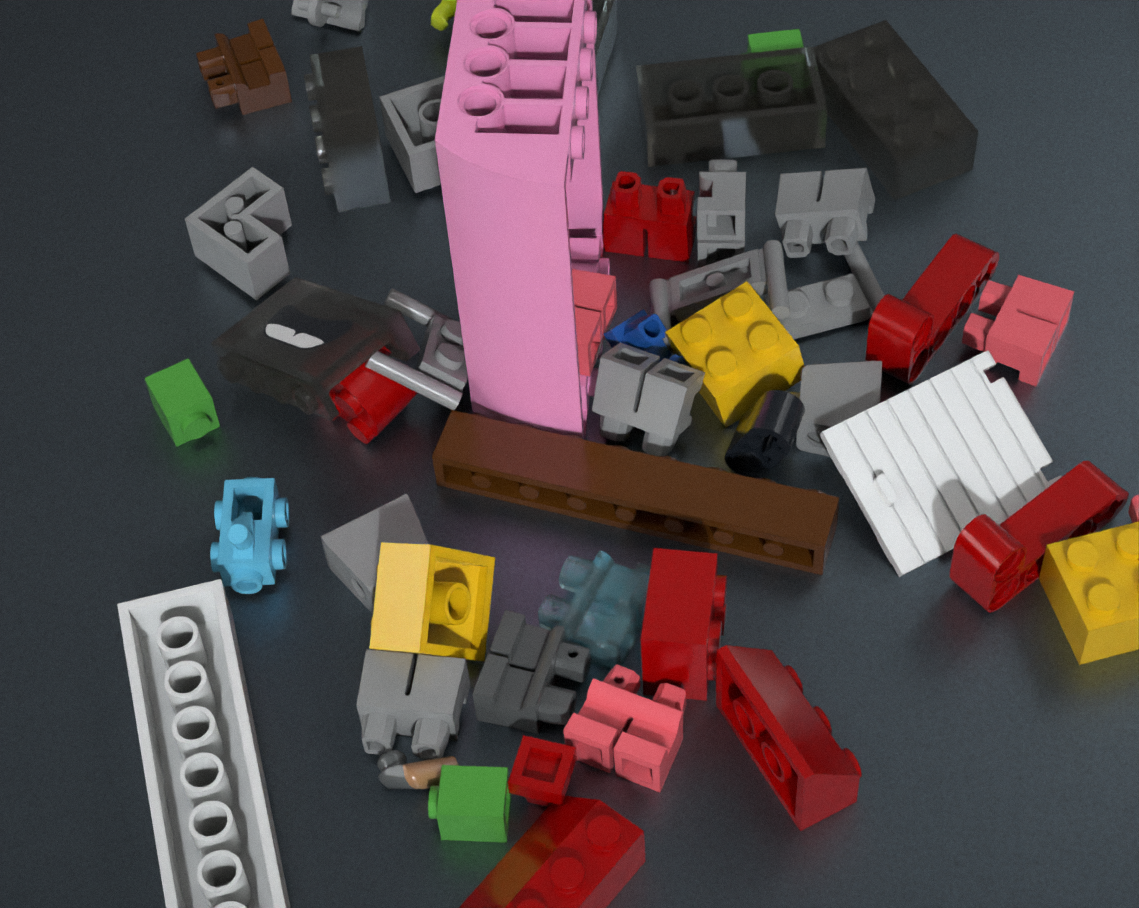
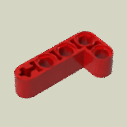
[865,233,999,385]
[949,460,1129,613]

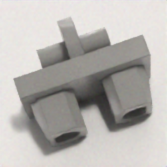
[291,0,368,31]

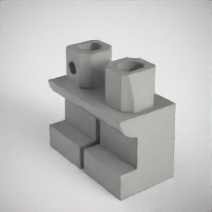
[697,160,746,268]
[775,168,876,258]
[592,342,705,456]
[356,649,470,760]

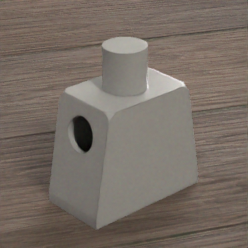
[786,361,882,457]
[320,494,428,614]

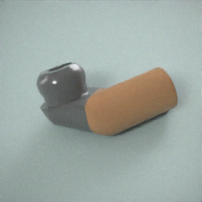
[377,750,458,789]

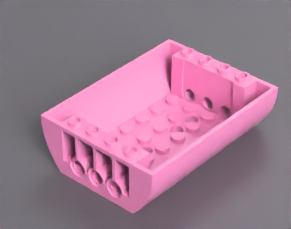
[435,0,610,440]

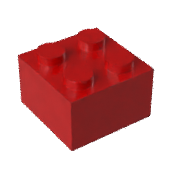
[641,548,727,701]

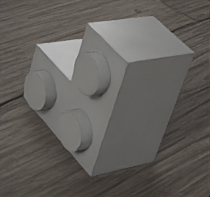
[185,167,292,300]

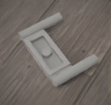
[649,240,790,354]
[764,241,885,339]
[365,288,468,411]

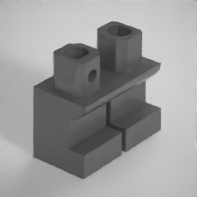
[472,609,592,734]

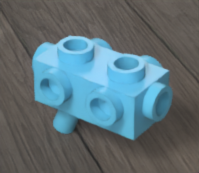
[210,477,290,594]

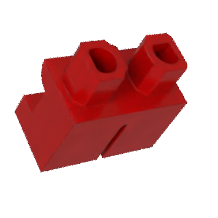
[603,171,697,263]

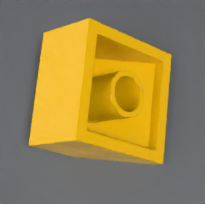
[369,542,495,662]

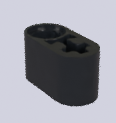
[724,390,805,478]

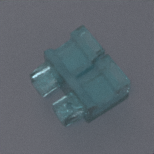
[538,550,651,671]

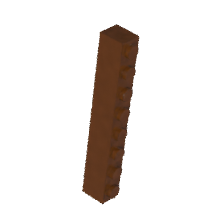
[432,410,839,575]

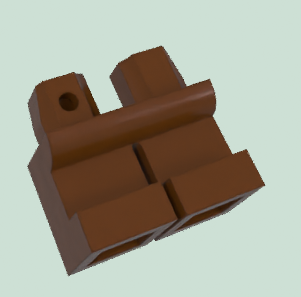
[196,18,292,115]

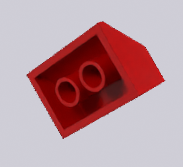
[716,645,862,831]
[459,796,646,908]

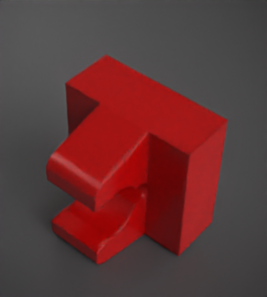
[507,735,577,807]

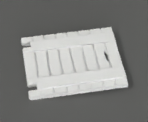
[819,350,1062,577]

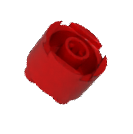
[301,327,417,444]

